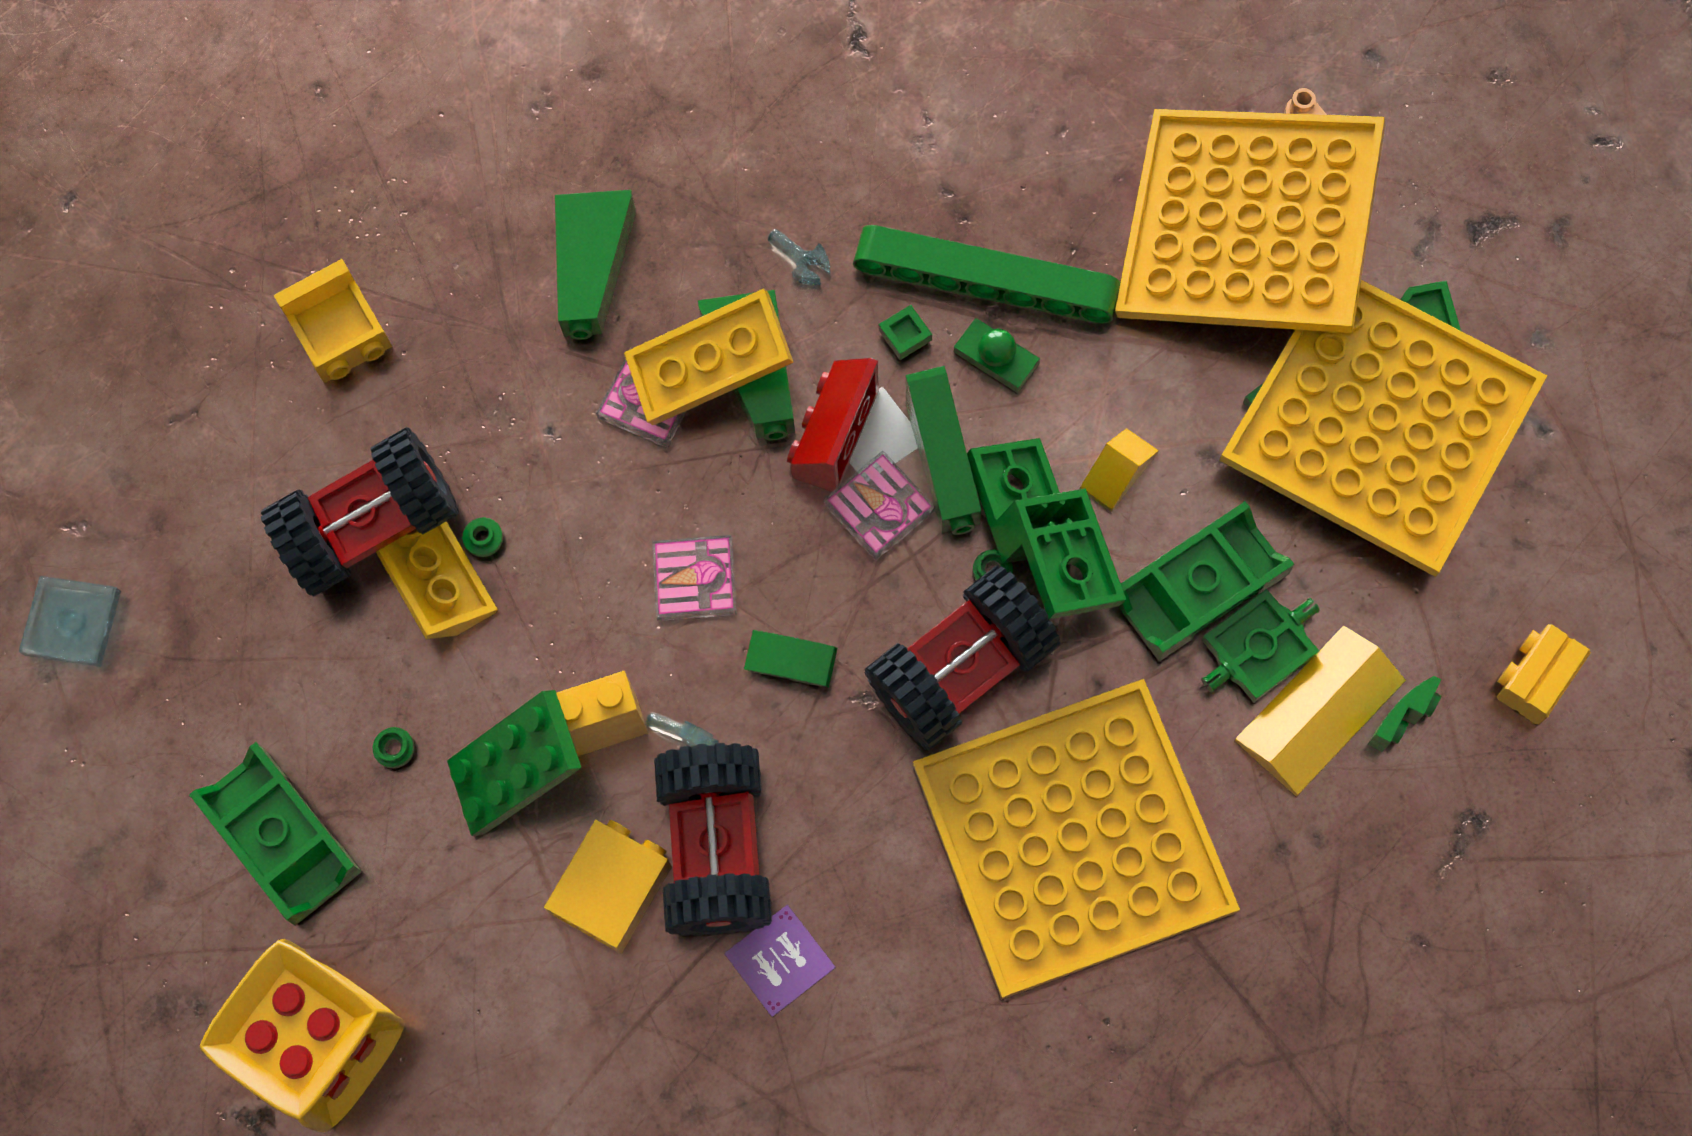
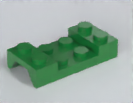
[1118,501,1294,662]
[189,742,362,926]

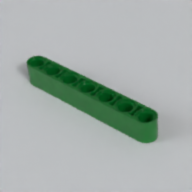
[853,225,1120,324]

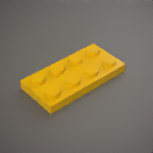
[624,288,794,426]

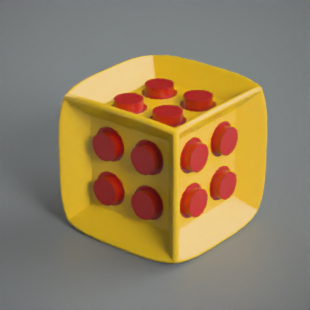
[200,939,405,1133]

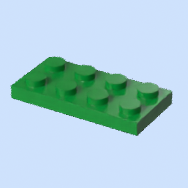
[447,690,582,836]

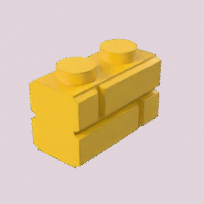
[1497,624,1591,725]

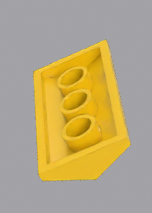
[376,522,498,639]
[1234,626,1406,797]

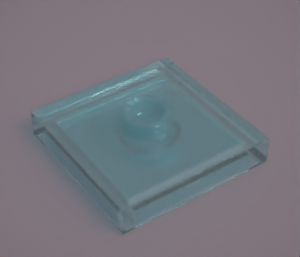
[19,576,121,667]

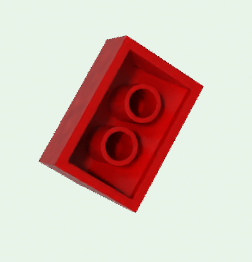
[787,358,879,493]

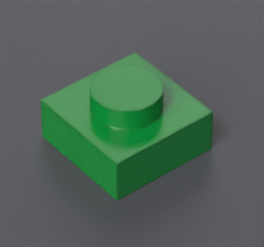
[878,305,932,360]

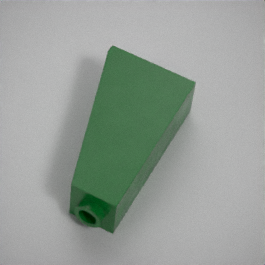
[555,190,636,339]
[698,290,795,440]
[906,366,981,535]

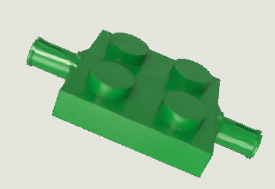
[1201,589,1320,703]

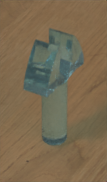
[768,229,831,285]
[646,712,719,747]

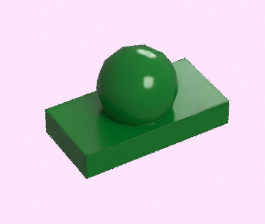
[953,318,1040,393]

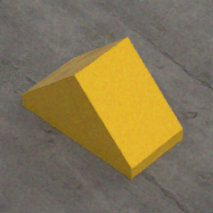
[1079,428,1159,512]

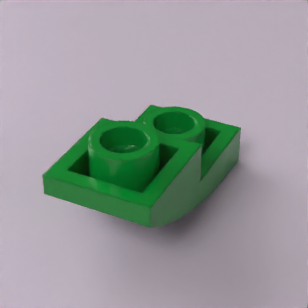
[744,630,838,688]
[1368,676,1442,752]

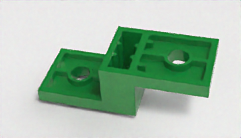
[967,438,1126,619]

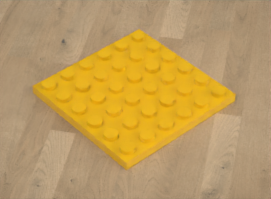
[1115,109,1385,333]
[1219,280,1547,577]
[913,679,1240,1000]

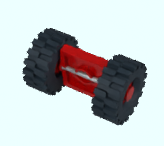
[261,427,459,597]
[864,566,1061,751]
[654,743,772,936]

